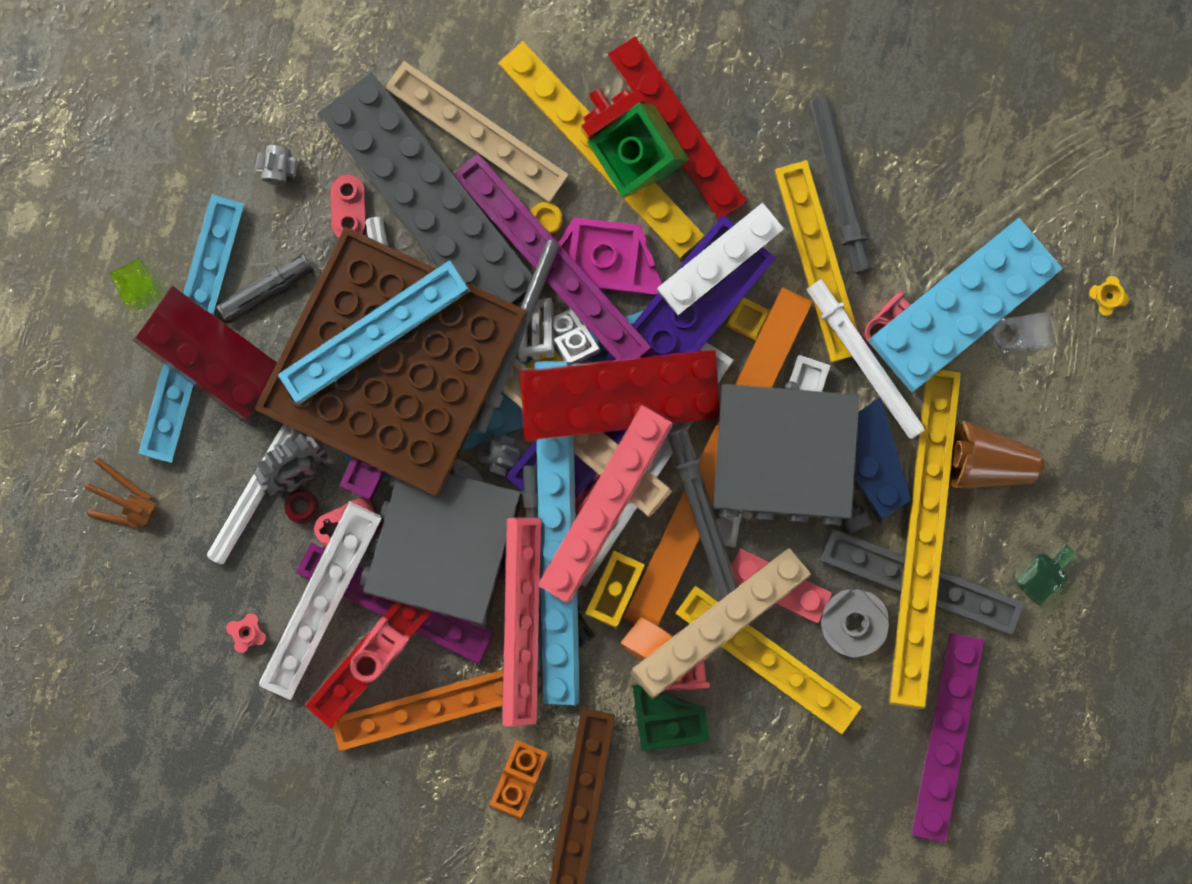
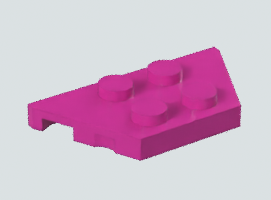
[545,217,662,296]

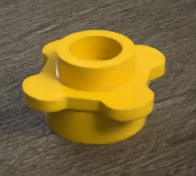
[1089,276,1129,316]

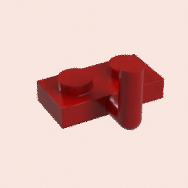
[581,88,645,141]

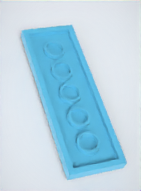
[868,218,1063,393]

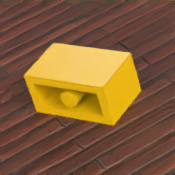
[585,551,645,629]

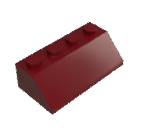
[132,285,277,421]

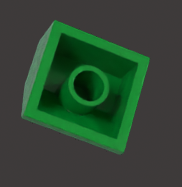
[587,103,689,198]

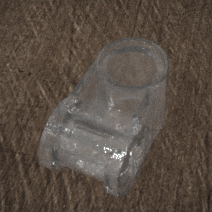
[988,312,1057,353]

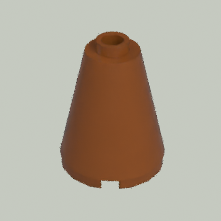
[949,421,1045,489]

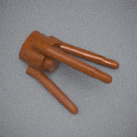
[85,457,157,529]

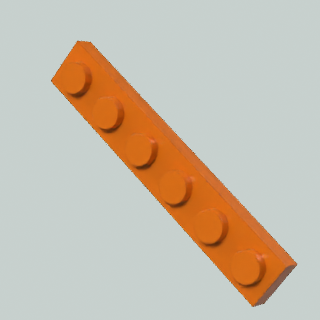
[333,670,538,751]

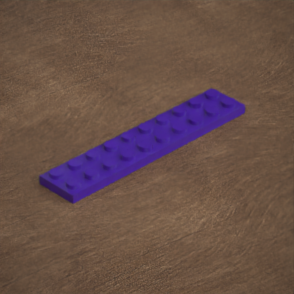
[506,215,776,500]

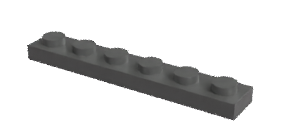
[820,529,1024,635]

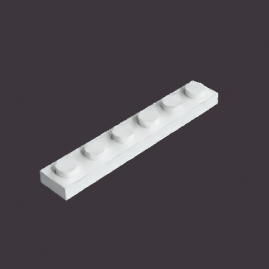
[259,501,381,700]

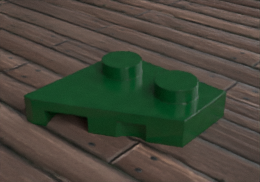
[632,685,710,751]

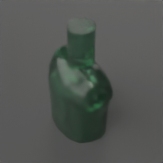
[1015,545,1076,606]

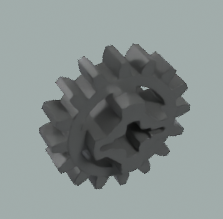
[254,434,328,496]

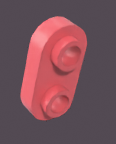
[331,174,366,239]

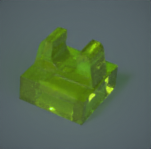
[109,258,156,305]

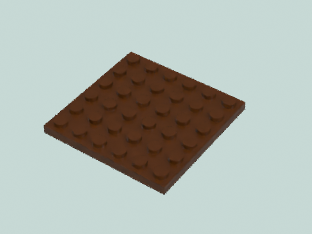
[254,227,528,497]

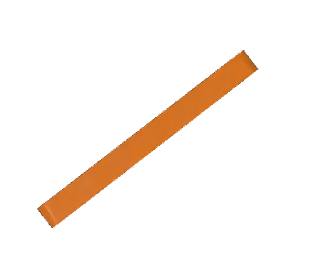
[623,287,813,627]

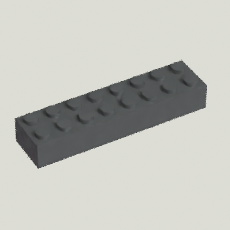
[318,72,533,306]

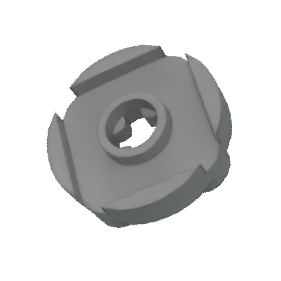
[820,589,889,658]

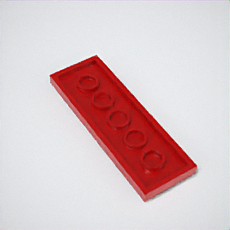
[519,350,720,441]

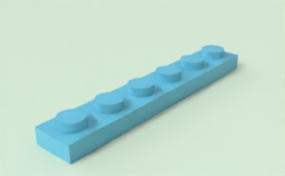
[278,260,470,405]

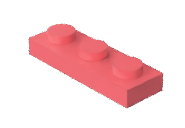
[731,548,832,624]

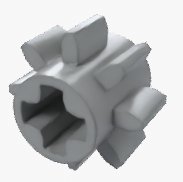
[255,145,297,185]
[477,433,520,477]

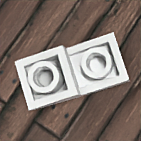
[542,309,600,365]

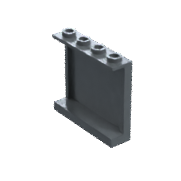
[712,384,860,526]
[360,474,521,629]

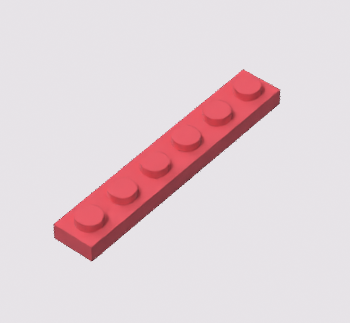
[538,406,673,603]
[502,517,541,727]

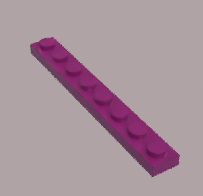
[453,153,653,360]

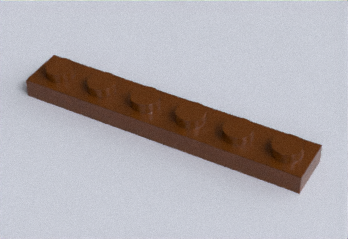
[549,708,615,884]

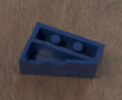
[853,397,911,522]

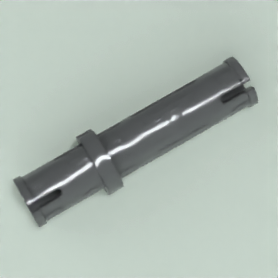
[216,253,314,323]

